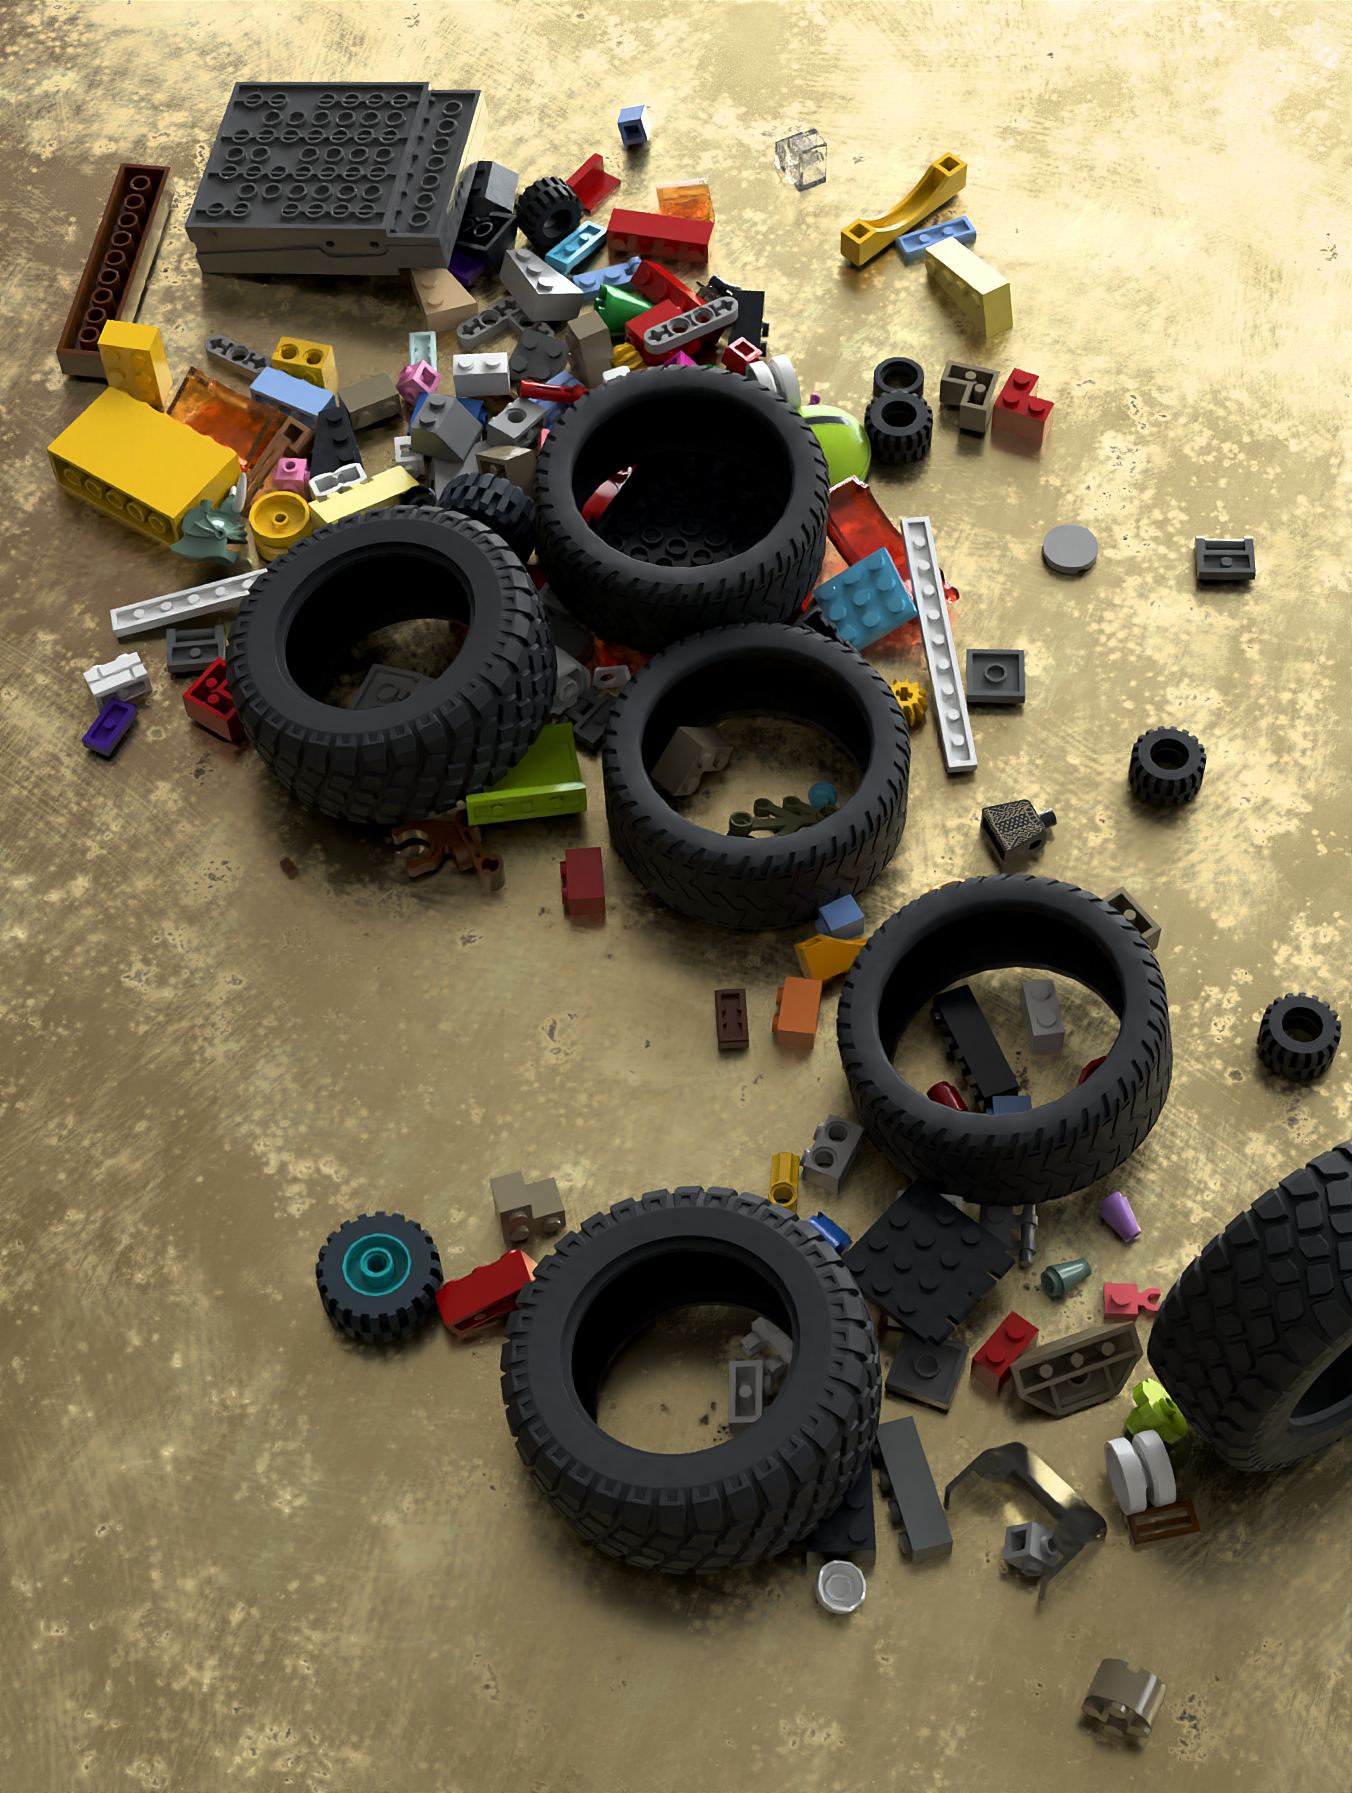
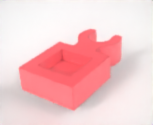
[1103,1283,1161,1319]

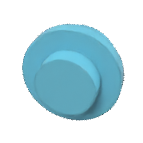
[808,781,837,808]

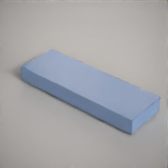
[895,215,977,261]

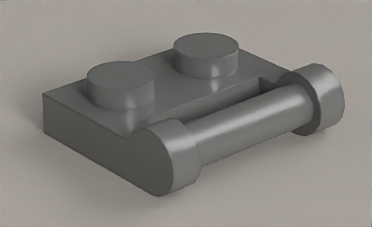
[1194,536,1256,580]
[167,624,226,673]

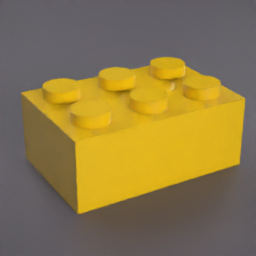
[97,320,173,406]

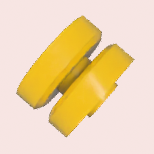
[249,491,313,561]

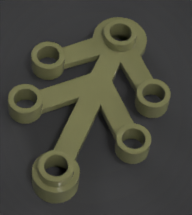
[729,796,839,838]

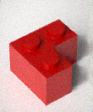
[992,368,1055,444]
[182,657,244,742]

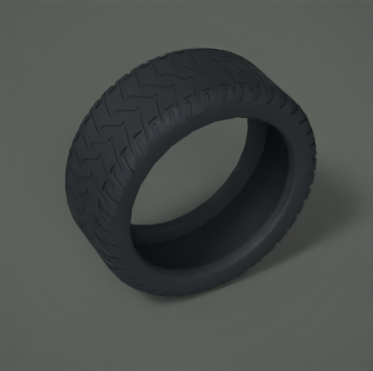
[533,364,830,656]
[601,622,911,930]
[836,874,1173,1207]

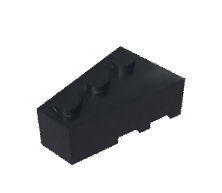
[309,406,364,480]

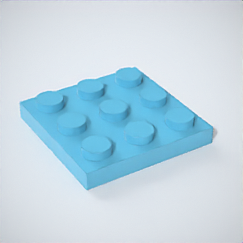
[812,547,919,651]

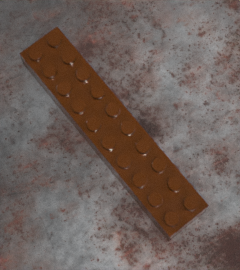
[56,163,176,378]

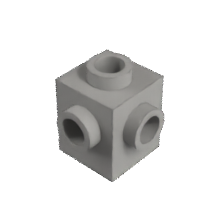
[1003,1521,1060,1576]

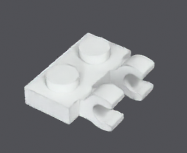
[741,1317,793,1381]

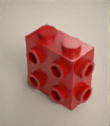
[624,299,701,367]

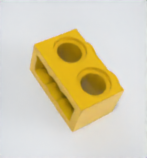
[271,336,335,387]

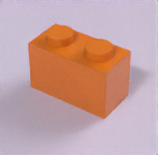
[772,976,822,1049]

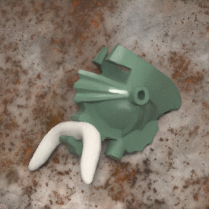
[170,473,248,566]

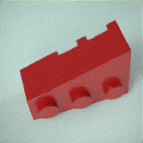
[435,1249,538,1336]

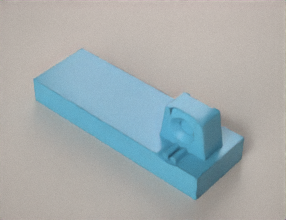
[545,221,607,277]

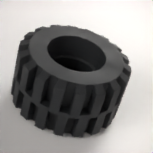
[513,176,584,249]
[864,390,933,464]
[1128,726,1207,807]
[1257,992,1342,1079]

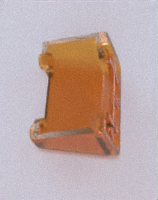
[166,366,288,474]

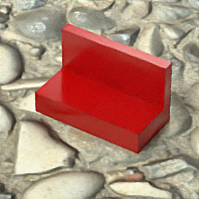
[565,153,621,214]

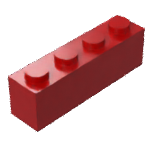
[606,208,715,263]
[629,259,728,344]

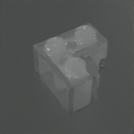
[773,128,827,193]

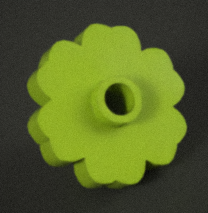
[1125,1378,1188,1444]

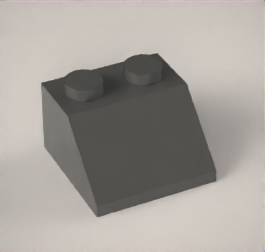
[410,392,483,464]

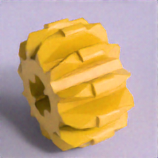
[610,342,647,372]
[887,678,928,727]

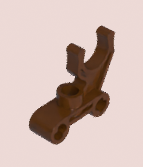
[391,808,506,892]

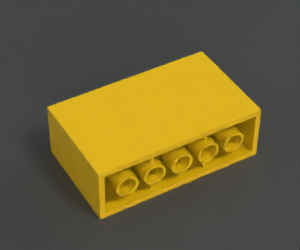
[46,386,242,547]

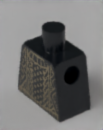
[980,799,1057,869]

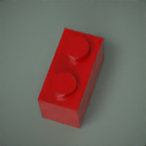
[560,847,606,916]
[970,1310,1039,1394]

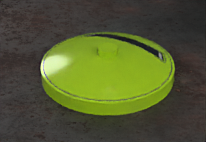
[796,405,871,504]

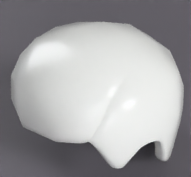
[814,1560,866,1614]

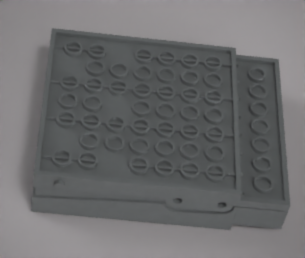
[185,82,490,275]

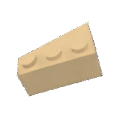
[408,268,479,332]

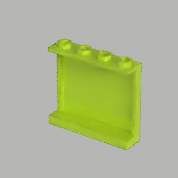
[465,722,587,826]

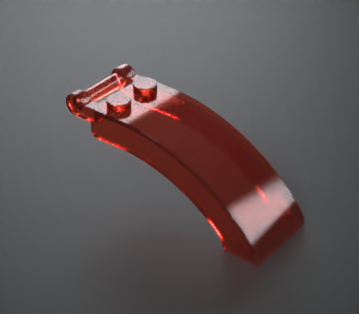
[827,475,960,626]

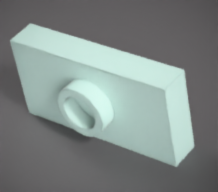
[409,331,437,372]

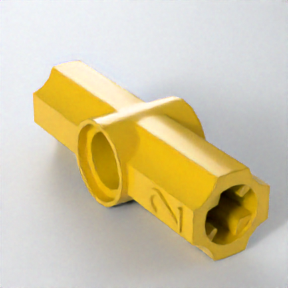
[768,1152,800,1213]

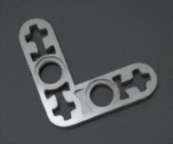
[456,296,554,348]

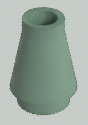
[1040,1258,1091,1297]

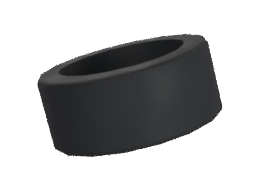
[873,357,924,399]

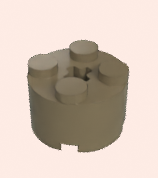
[1081,1658,1166,1738]

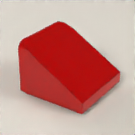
[721,337,762,375]

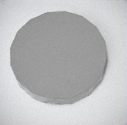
[1042,524,1099,574]

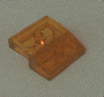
[655,177,715,223]

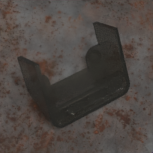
[943,1442,1108,1602]

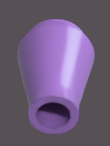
[1098,1192,1142,1242]

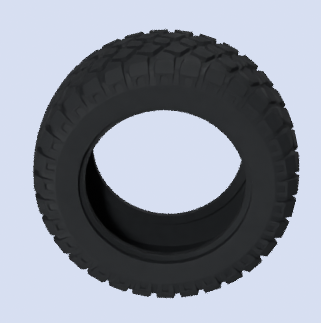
[225,505,558,824]
[1147,1138,1352,1471]
[500,1186,882,1575]

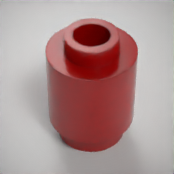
[927,1081,969,1112]

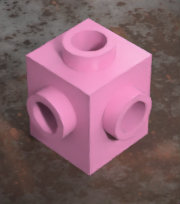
[395,360,442,406]
[272,458,310,502]

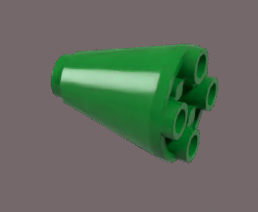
[593,284,656,337]

